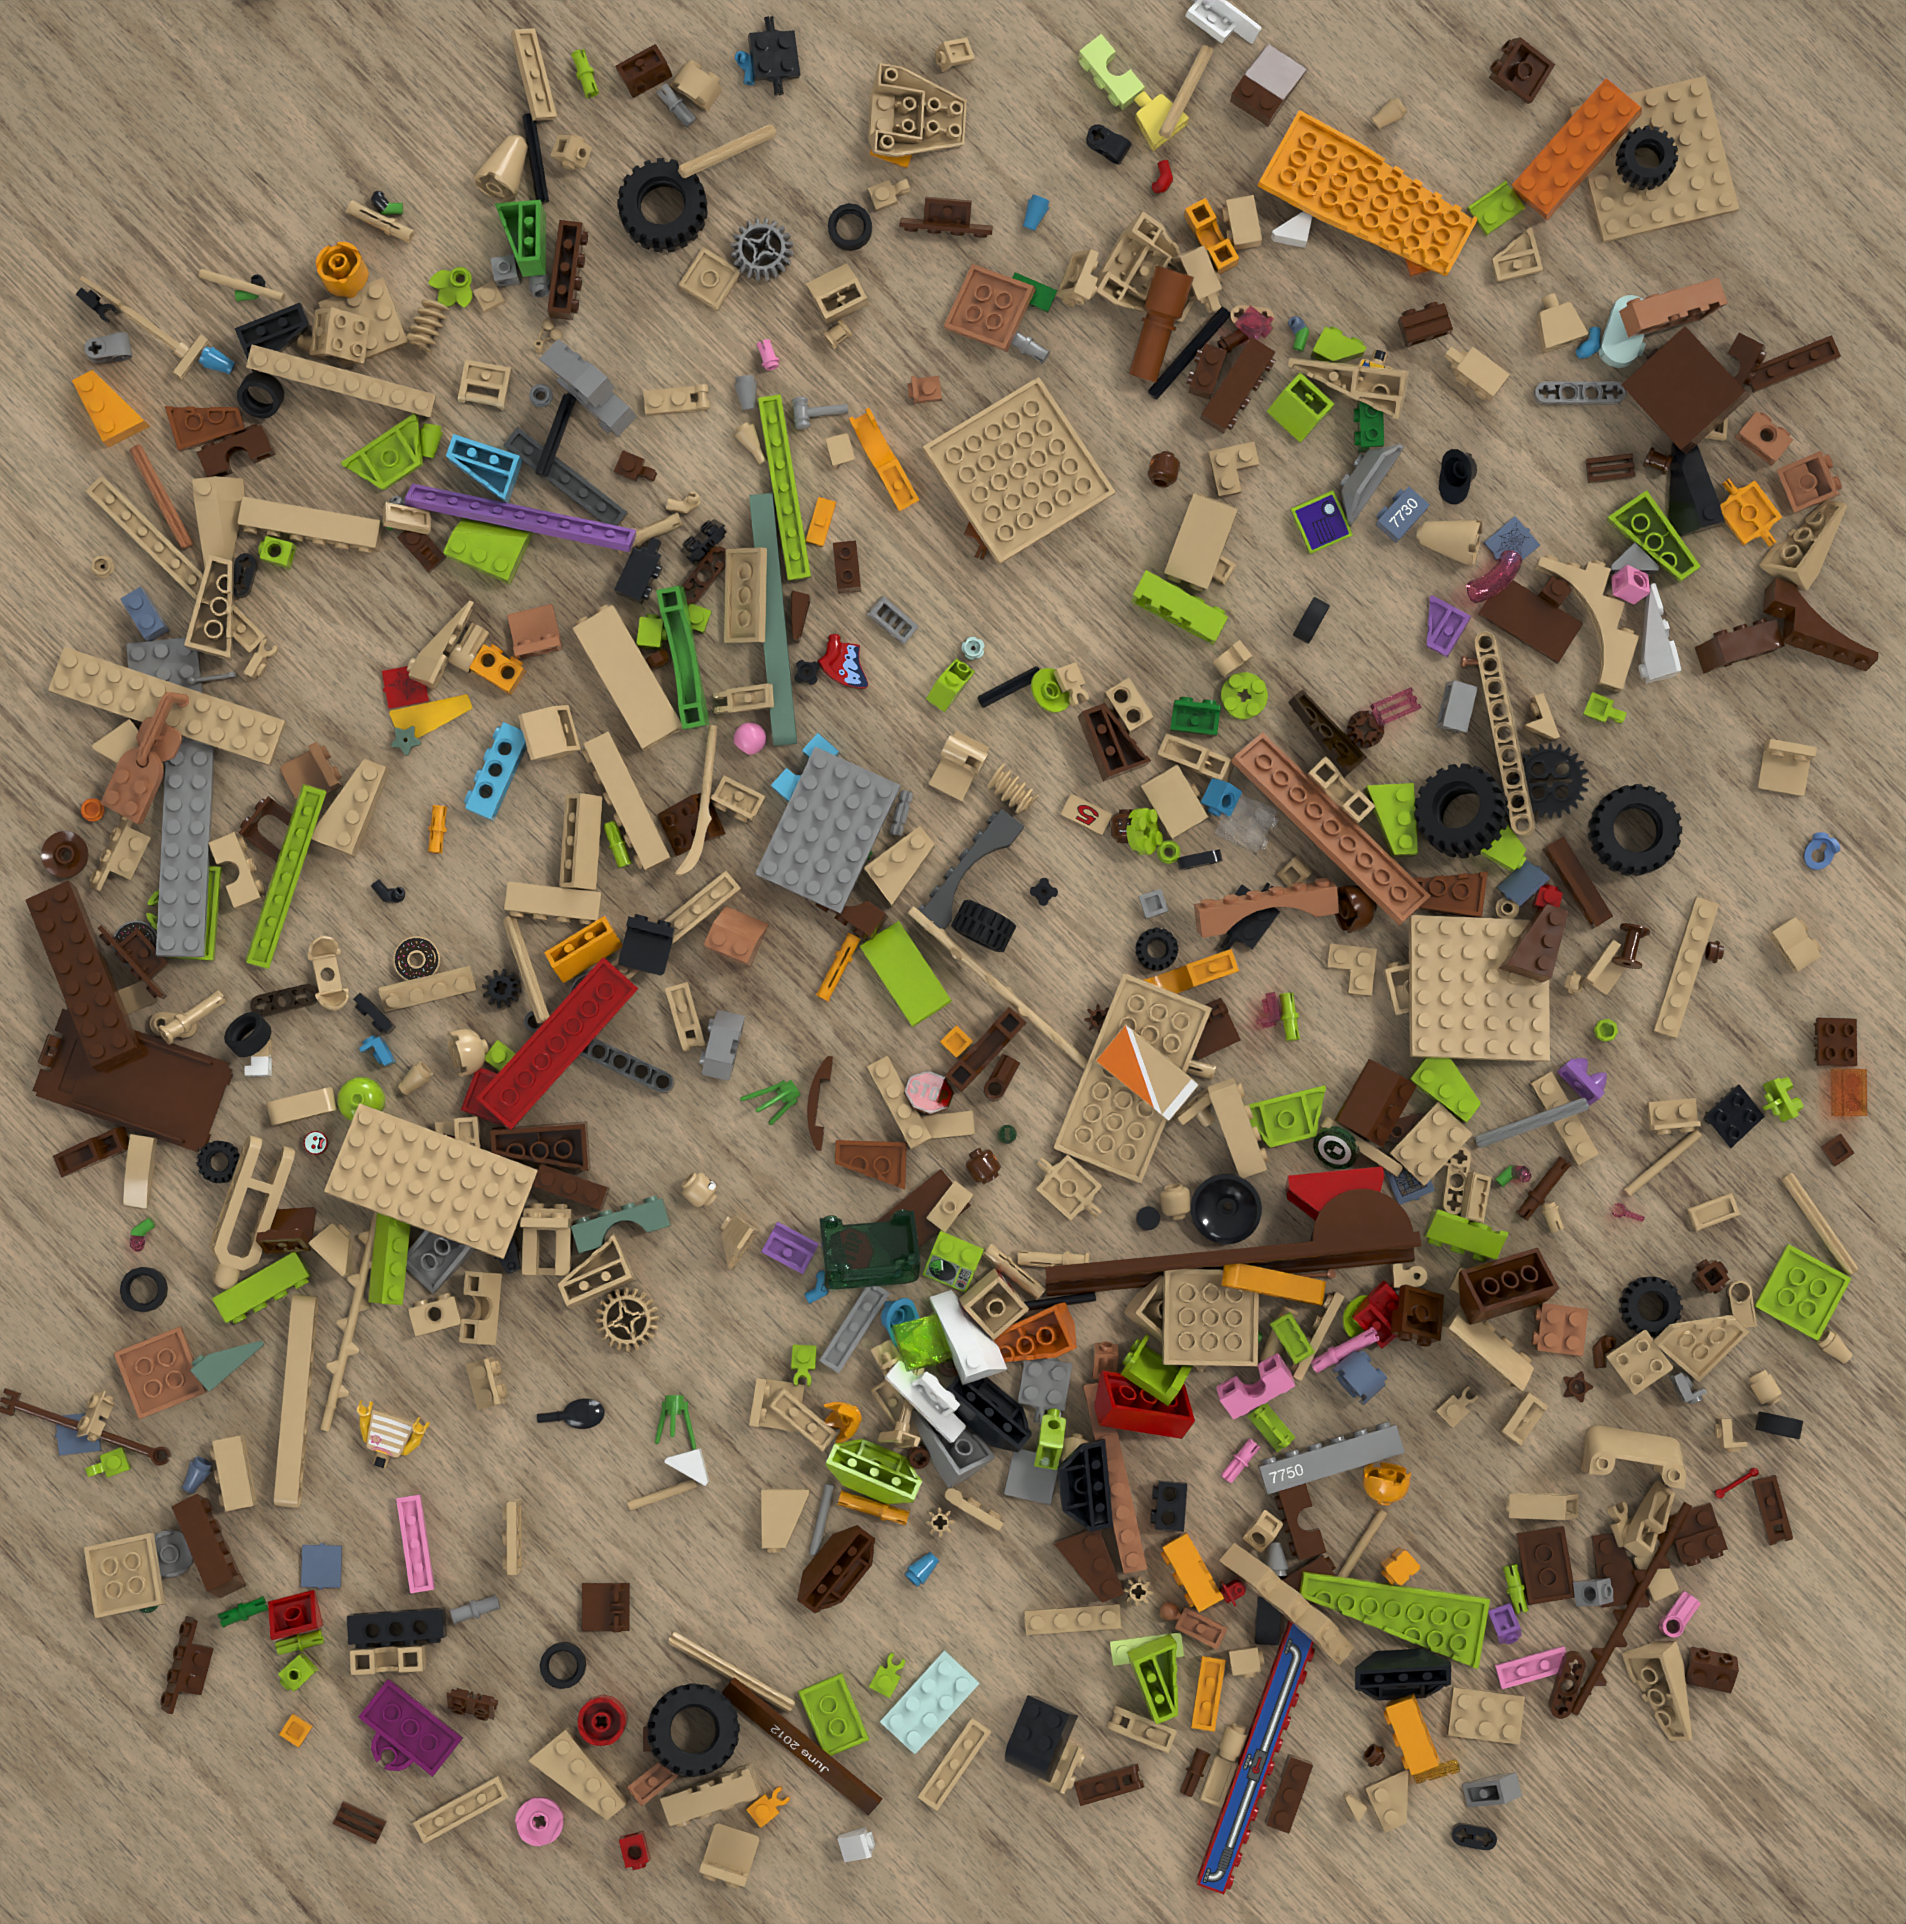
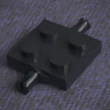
[748,16,801,96]
[1220,883,1280,951]

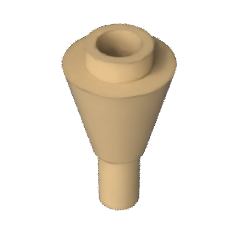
[734,422,767,465]

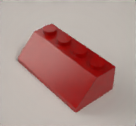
[1094,1371,1195,1439]

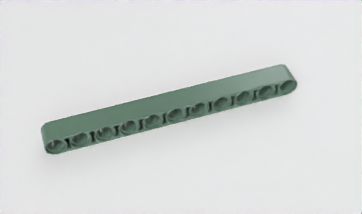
[749,493,797,746]

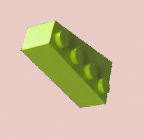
[1131,570,1228,645]

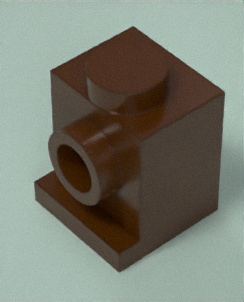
[1538,576,1572,607]

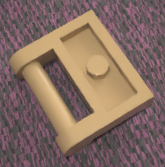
[458,359,512,410]

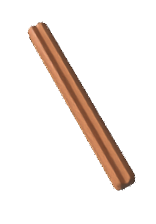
[130,444,193,550]

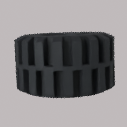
[1615,125,1678,190]
[951,900,1016,952]
[1619,1276,1683,1336]

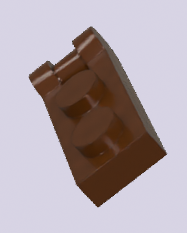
[1751,1475,1793,1546]
[1074,1763,1144,1806]

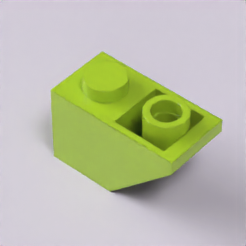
[1311,326,1367,363]
[926,658,975,712]

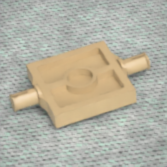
[1036,1154,1102,1221]

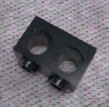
[1150,1480,1187,1532]

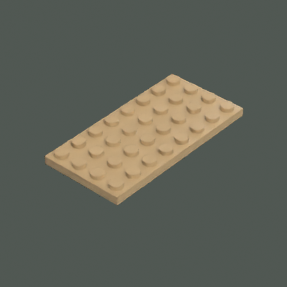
[1053,973,1212,1183]
[324,1103,538,1260]

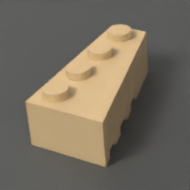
[528,1727,628,1820]
[660,1763,761,1828]

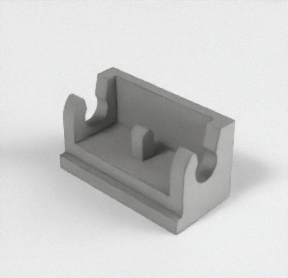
[1436,680,1478,733]

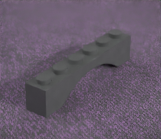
[915,809,1024,935]

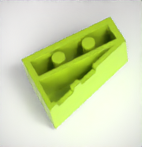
[1408,1058,1481,1123]

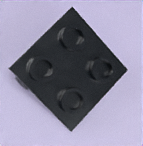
[680,519,727,564]
[1703,1084,1765,1148]

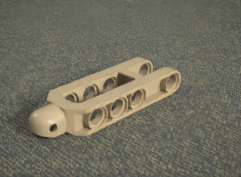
[209,1135,295,1289]

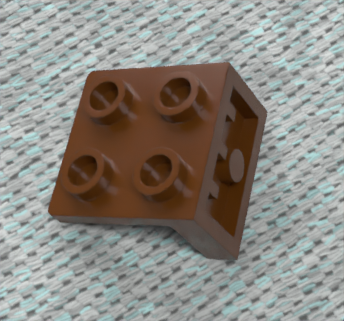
[658,793,726,856]
[256,1207,316,1254]

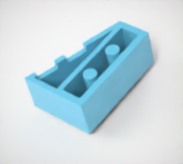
[446,434,523,503]

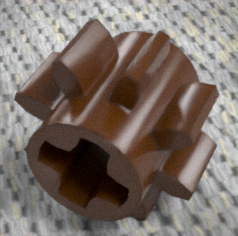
[1084,1004,1109,1033]

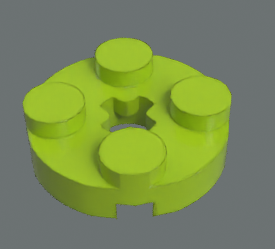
[1220,672,1268,720]
[1126,808,1163,855]

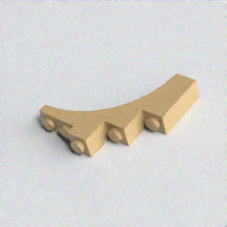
[1535,555,1639,693]
[1219,1543,1354,1666]

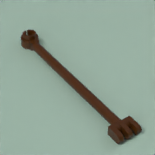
[0,1388,171,1466]

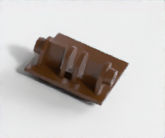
[1195,998,1241,1060]
[1814,1017,1857,1066]
[582,1583,630,1632]
[447,1688,498,1721]

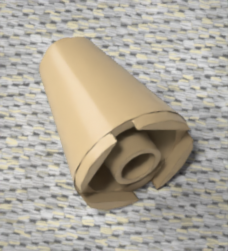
[473,135,528,202]
[1416,520,1483,567]

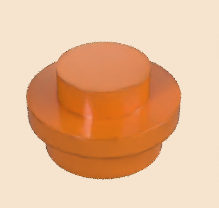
[81,798,105,822]

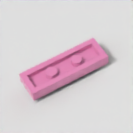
[1494,1646,1566,1689]

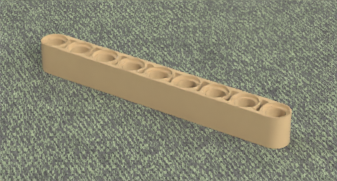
[1475,631,1535,837]
[274,1294,318,1508]

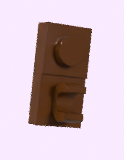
[397,530,447,573]

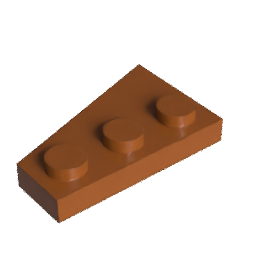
[165,406,245,452]
[835,1140,907,1190]

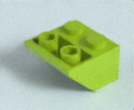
[1266,372,1334,443]

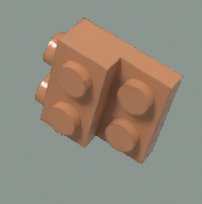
[1777,451,1843,513]
[1532,1303,1588,1356]

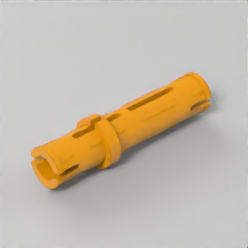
[816,932,861,1002]
[837,1490,910,1526]

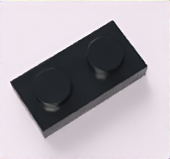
[353,993,396,1033]

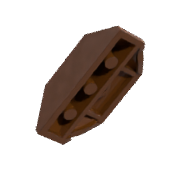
[797,1525,875,1613]

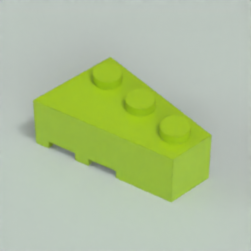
[1364,783,1418,857]
[1126,1634,1178,1725]

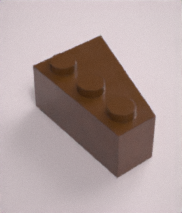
[1695,618,1785,674]
[1078,703,1151,782]
[1499,904,1569,982]

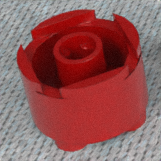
[578,1694,628,1746]

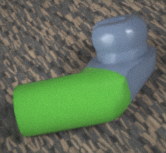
[1288,316,1309,352]

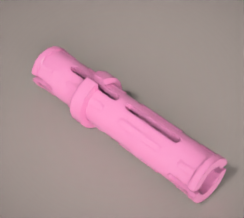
[1311,1327,1380,1373]

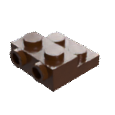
[1489,37,1555,104]
[1391,1284,1444,1347]
[1667,1502,1728,1567]

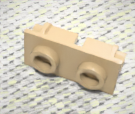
[76,1391,114,1442]

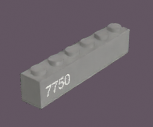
[1258,1421,1405,1494]

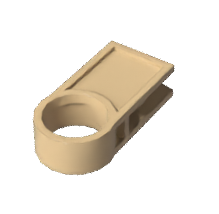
[1726,1281,1757,1328]

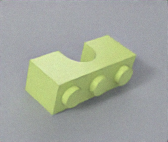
[1079,34,1145,111]

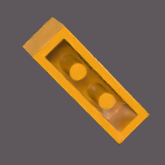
[544,916,623,983]
[1383,1693,1440,1775]

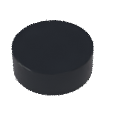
[1136,1206,1160,1230]

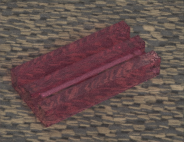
[1370,687,1422,727]

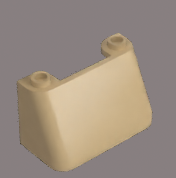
[1580,1425,1686,1489]

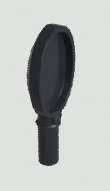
[537,1398,605,1429]

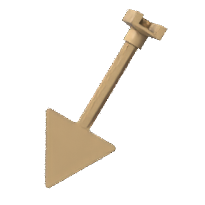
[79,276,209,380]
[878,1311,949,1449]

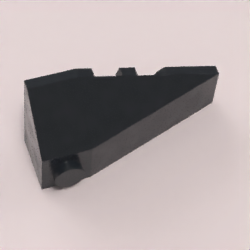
[1668,442,1725,537]

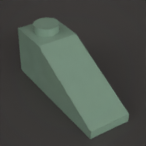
[190,1341,264,1392]

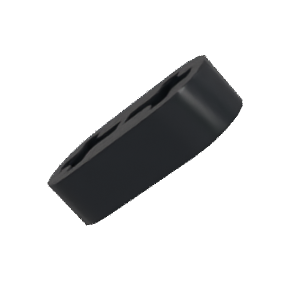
[233,553,258,598]
[1177,849,1223,870]
[1451,1823,1497,1850]

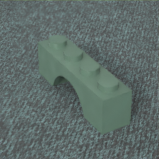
[571,1195,672,1253]

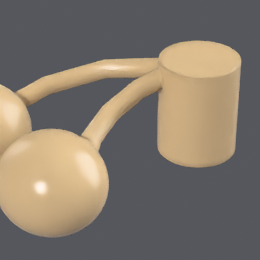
[534,318,562,353]

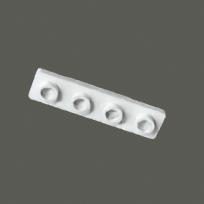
[1185,0,1262,44]
[885,1361,966,1443]

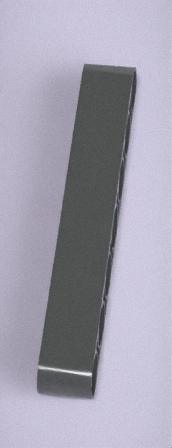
[524,1011,675,1093]

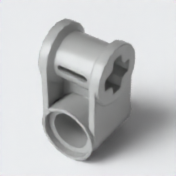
[84,332,132,364]

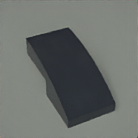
[1255,1596,1281,1645]

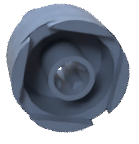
[1332,1350,1387,1405]

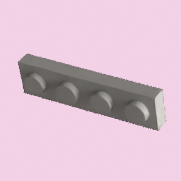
[819,1280,890,1373]

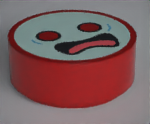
[304,1131,329,1155]

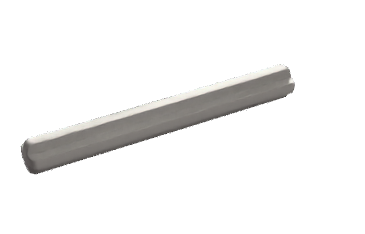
[1475,1098,1589,1148]

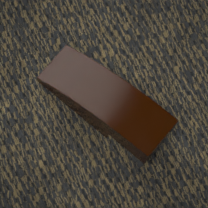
[53,1127,129,1178]

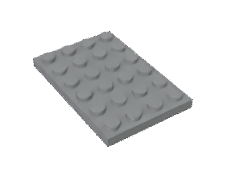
[755,747,901,914]

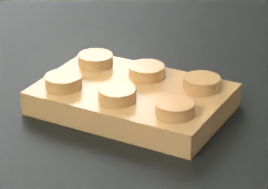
[1389,1101,1473,1186]
[502,1499,522,1575]
[1447,1687,1525,1745]

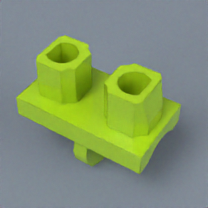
[1762,1077,1804,1122]

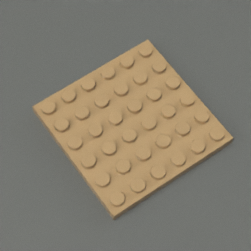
[1569,76,1739,243]
[922,377,1116,565]
[1409,915,1550,1062]

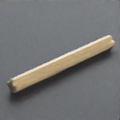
[668,1632,795,1713]

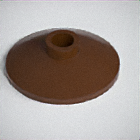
[41,831,89,878]

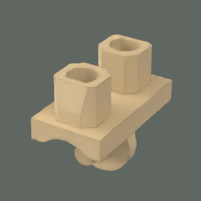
[871,1339,905,1387]

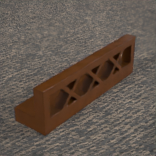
[1542,836,1613,929]

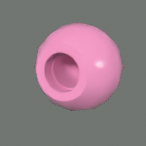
[734,722,766,755]

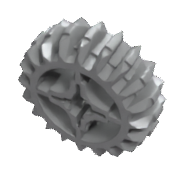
[731,218,794,281]

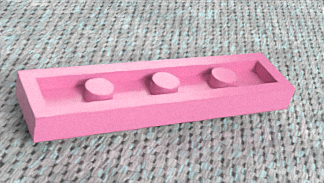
[396,1494,435,1593]

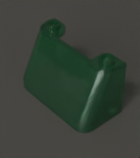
[819,1209,921,1290]

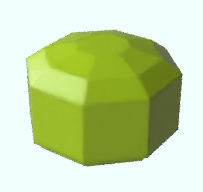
[1594,1018,1618,1042]

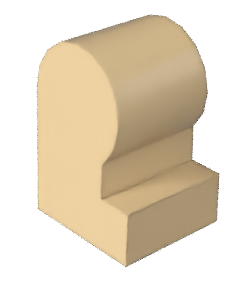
[1213,640,1252,677]
[1390,1263,1427,1288]

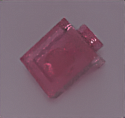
[1235,305,1274,340]
[1256,992,1281,1028]

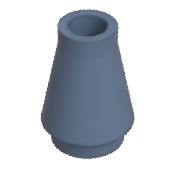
[182,1456,212,1494]

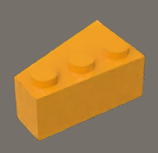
[72,370,150,447]
[1160,1532,1224,1612]

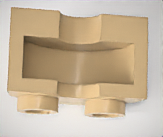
[669,59,723,112]

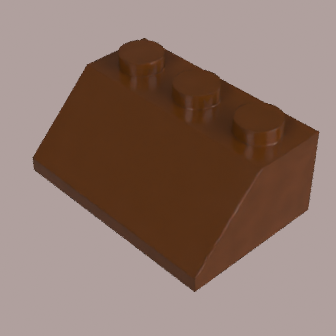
[1334,1059,1417,1148]

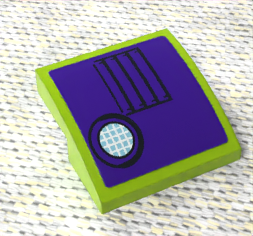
[1290,490,1353,554]

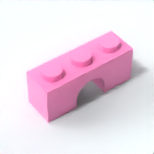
[1216,1353,1295,1420]

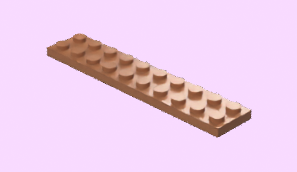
[1231,732,1431,926]

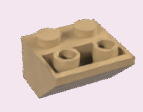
[806,263,868,325]
[518,705,581,760]

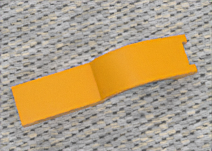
[848,407,919,511]
[1143,949,1239,994]

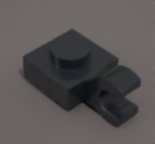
[76,287,118,323]

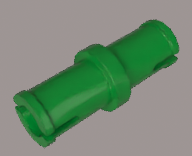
[218,1596,268,1628]

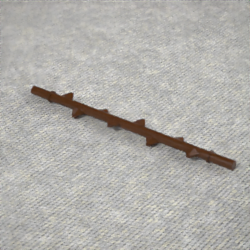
[1571,1502,1692,1715]

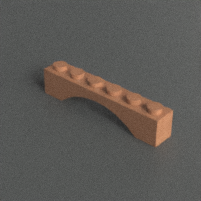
[1194,878,1339,938]

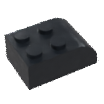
[1005,1695,1078,1782]

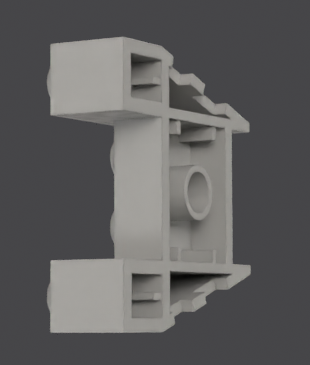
[539,339,637,437]

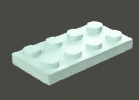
[880,1650,980,1754]

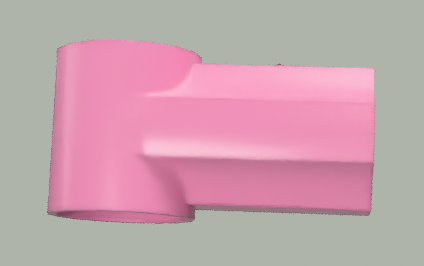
[1658,1591,1701,1637]

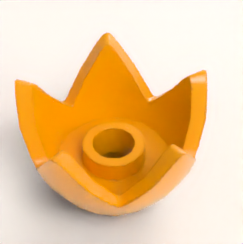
[823,1402,862,1443]

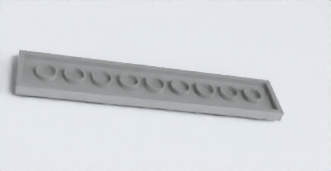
[156,737,215,957]

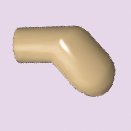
[666,492,700,514]

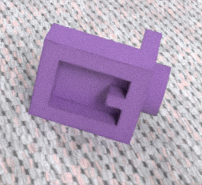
[1488,1603,1522,1644]

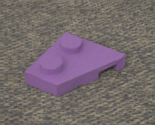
[1427,595,1471,658]

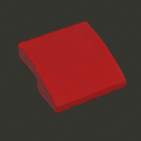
[1352,1280,1399,1349]

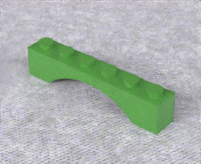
[656,586,710,730]

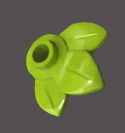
[428,267,473,308]

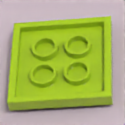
[1754,1244,1852,1341]

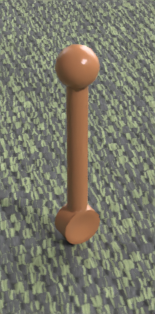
[1289,1269,1336,1279]

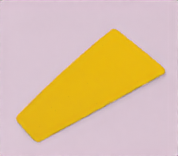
[389,694,472,742]

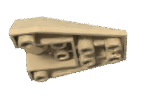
[868,63,967,157]

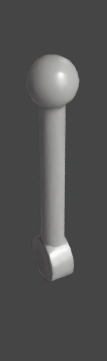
[187,672,236,685]

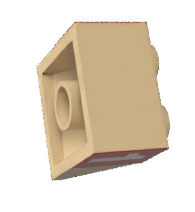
[959,1268,1029,1340]

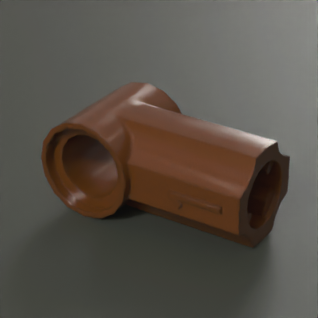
[984,1053,1020,1102]

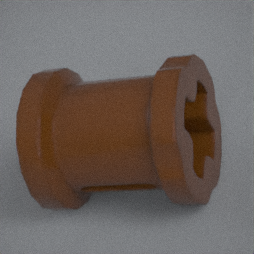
[1643,447,1673,475]

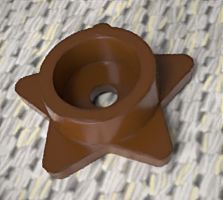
[1564,1371,1593,1402]

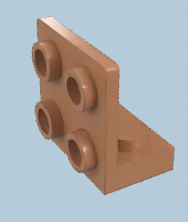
[507,604,563,660]

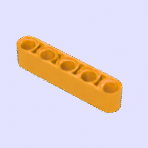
[1221,1264,1326,1305]

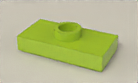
[1270,1312,1315,1365]

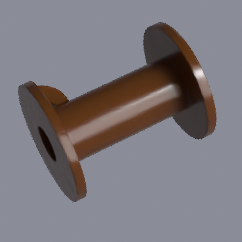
[1612,923,1650,969]

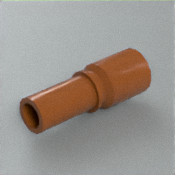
[1128,265,1194,382]

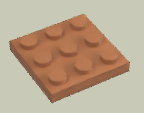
[943,264,1036,352]
[114,1326,207,1419]

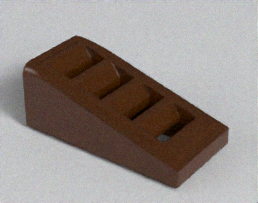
[791,590,811,643]

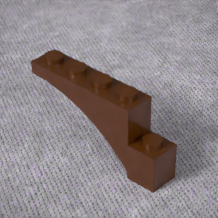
[1763,578,1879,671]

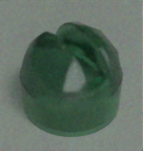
[998,1125,1017,1144]

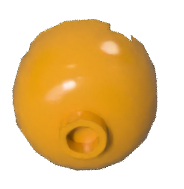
[1363,1462,1411,1506]

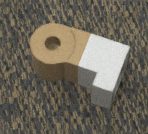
[245,1039,272,1077]

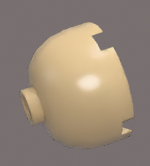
[447,1028,488,1077]

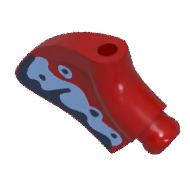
[817,634,868,689]

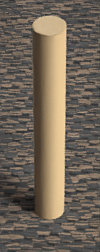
[627,1479,698,1511]

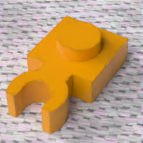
[746,1786,790,1828]

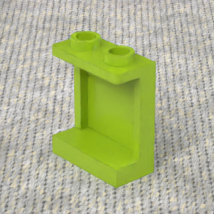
[1121,1334,1194,1406]

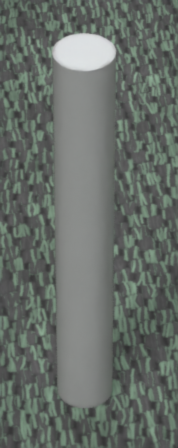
[809,1484,834,1555]

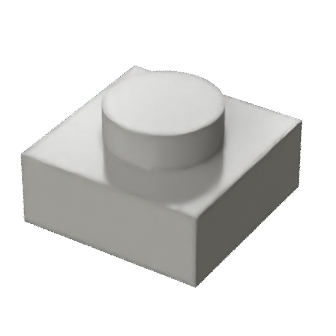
[1138,889,1168,919]

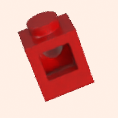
[1532,884,1563,909]

